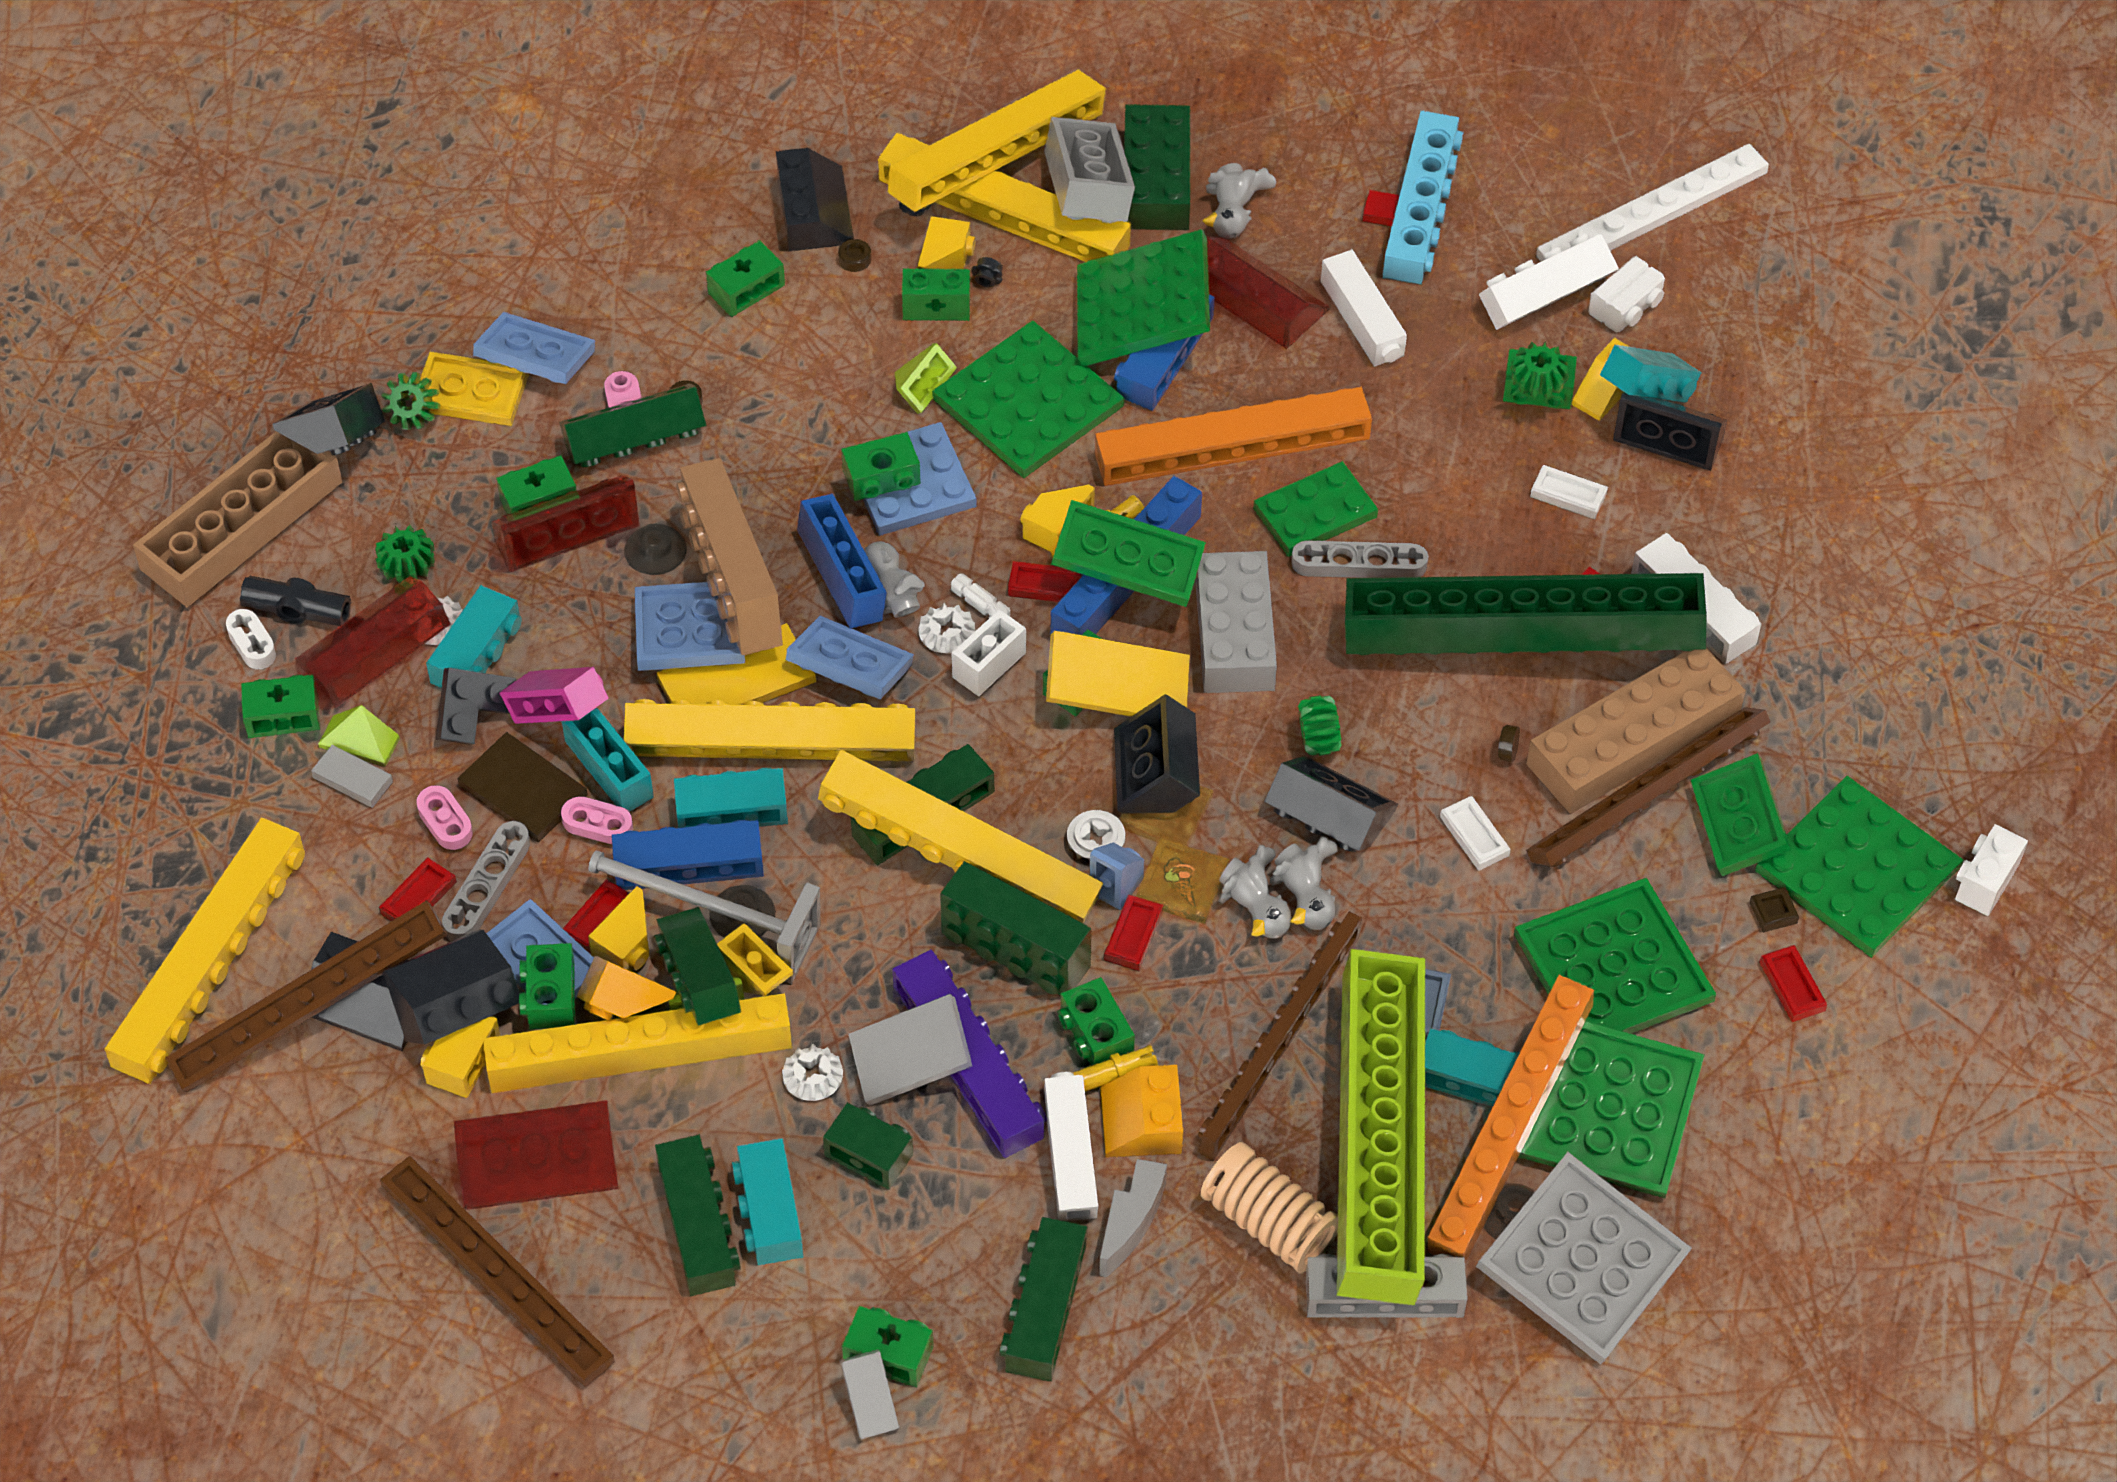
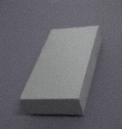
[311,745,393,808]
[840,1350,899,1439]

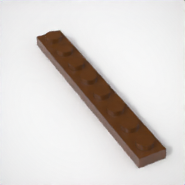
[1526,707,1770,867]
[165,900,448,1092]
[1198,911,1362,1161]
[380,1156,615,1387]

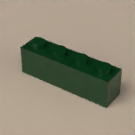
[559,384,707,468]
[851,744,995,866]
[653,907,742,1025]
[655,1134,741,1297]
[1000,1217,1088,1382]

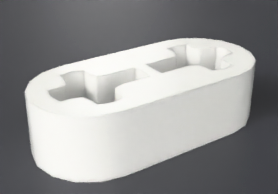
[226,609,276,669]

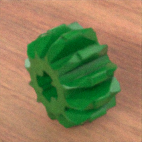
[1510,341,1569,399]
[381,372,441,430]
[375,525,435,585]
[1298,695,1342,756]

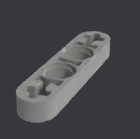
[1291,541,1429,578]
[442,821,530,942]

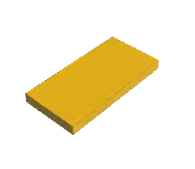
[657,623,816,705]
[1046,630,1190,717]

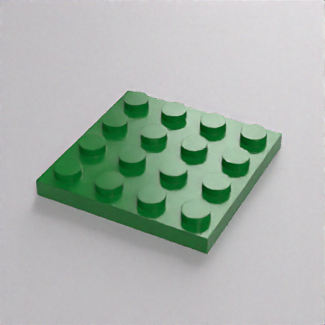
[1077,229,1210,367]
[932,320,1124,479]
[1755,775,1963,958]
[1514,877,1716,1034]
[1518,1021,1705,1199]

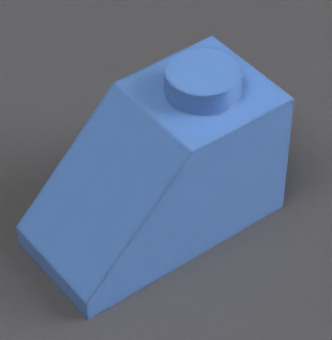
[1090,842,1144,910]

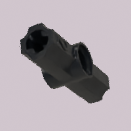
[240,575,352,627]

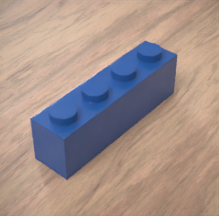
[1114,295,1215,411]
[797,494,887,629]
[612,820,764,890]

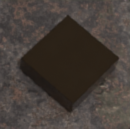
[1749,887,1799,933]

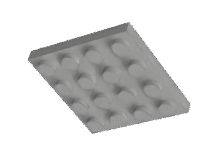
[1476,1152,1692,1364]

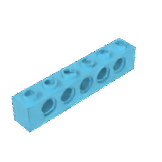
[1383,111,1463,285]

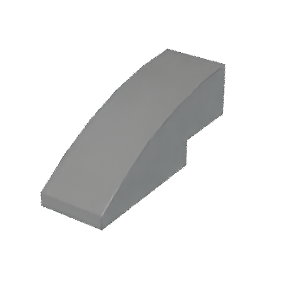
[1099,1159,1167,1277]

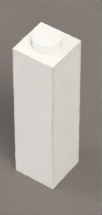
[1321,250,1407,367]
[1044,1072,1098,1221]

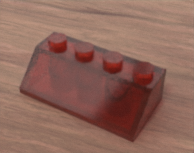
[1206,236,1329,349]
[491,475,640,573]
[295,576,451,708]
[454,1100,619,1210]

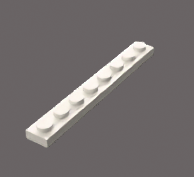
[1536,144,1769,262]

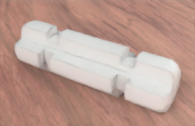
[951,574,1010,618]

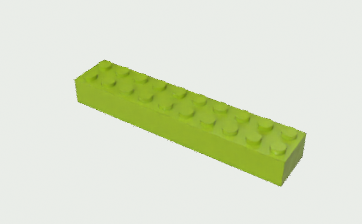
[1337,949,1425,1305]

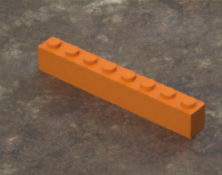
[1095,387,1372,486]
[1428,975,1594,1264]

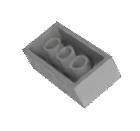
[1044,117,1135,223]
[1195,551,1277,693]

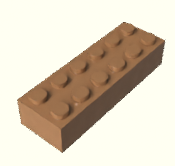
[133,431,342,607]
[676,458,783,656]
[1526,648,1746,814]

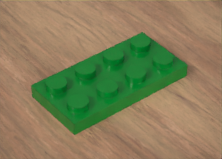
[1051,500,1206,607]

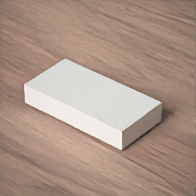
[1530,465,1608,519]
[1440,796,1511,871]

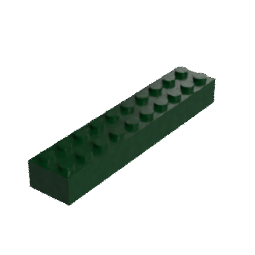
[1345,573,1707,656]

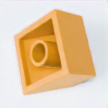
[577,955,676,1021]
[1100,1065,1183,1158]

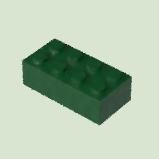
[1124,104,1190,230]
[940,861,1092,996]

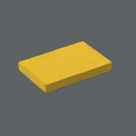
[411,352,529,426]

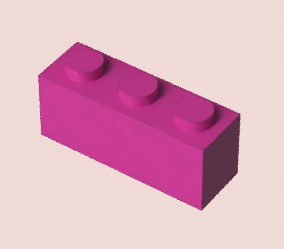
[500,667,609,724]

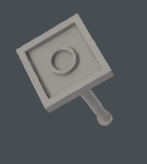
[588,850,821,985]

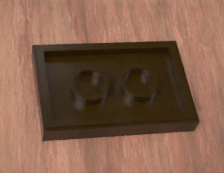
[457,732,588,843]

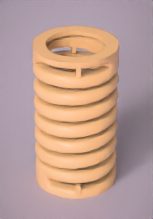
[1200,1142,1338,1273]

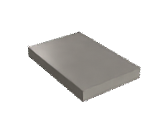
[848,994,973,1106]

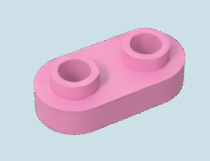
[604,371,641,407]
[417,786,473,850]
[561,797,633,844]

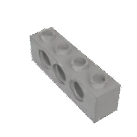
[1306,1254,1467,1317]

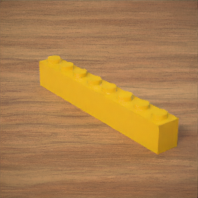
[888,69,1106,212]
[878,133,1131,262]
[624,699,915,761]
[818,750,1103,924]
[104,817,305,1084]
[483,994,792,1093]

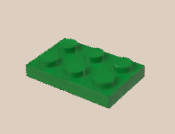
[1253,461,1378,557]
[1690,753,1791,876]

